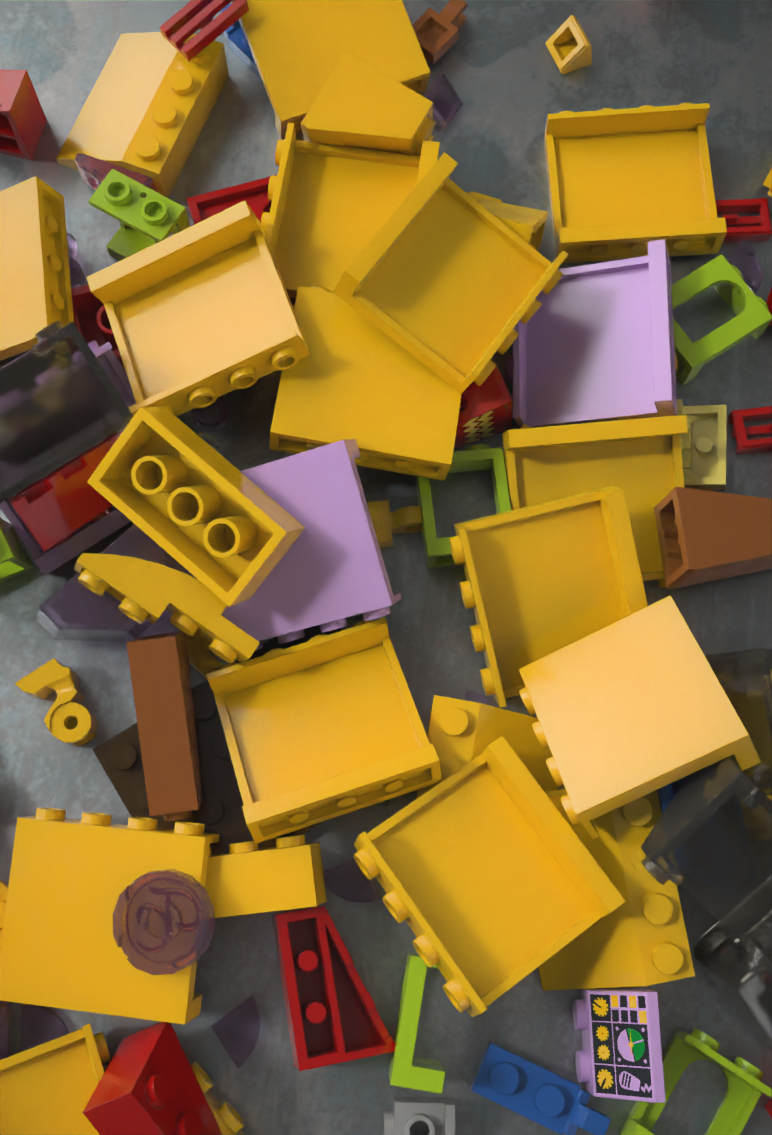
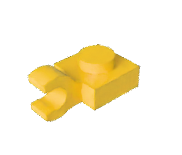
[367,500,422,548]

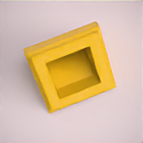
[545,15,592,74]

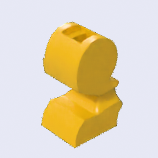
[14,658,98,746]

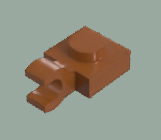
[412,0,468,65]

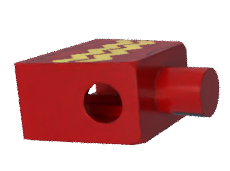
[454,362,512,449]

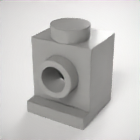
[384,1097,455,1135]

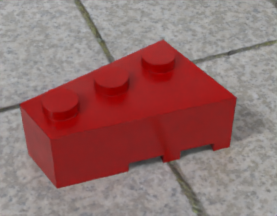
[0,69,47,161]
[7,428,125,552]
[272,906,396,1071]
[82,1022,223,1135]

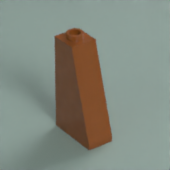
[654,487,772,589]
[126,631,203,821]

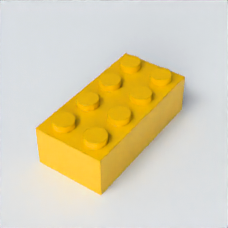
[87,406,305,607]

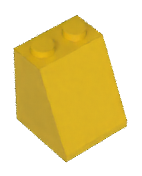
[301,51,436,156]

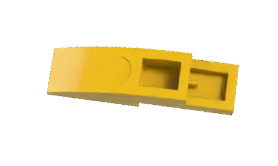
[74,553,260,663]

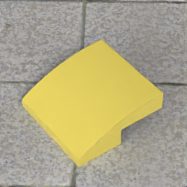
[677,399,727,490]

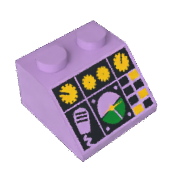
[573,987,666,1103]

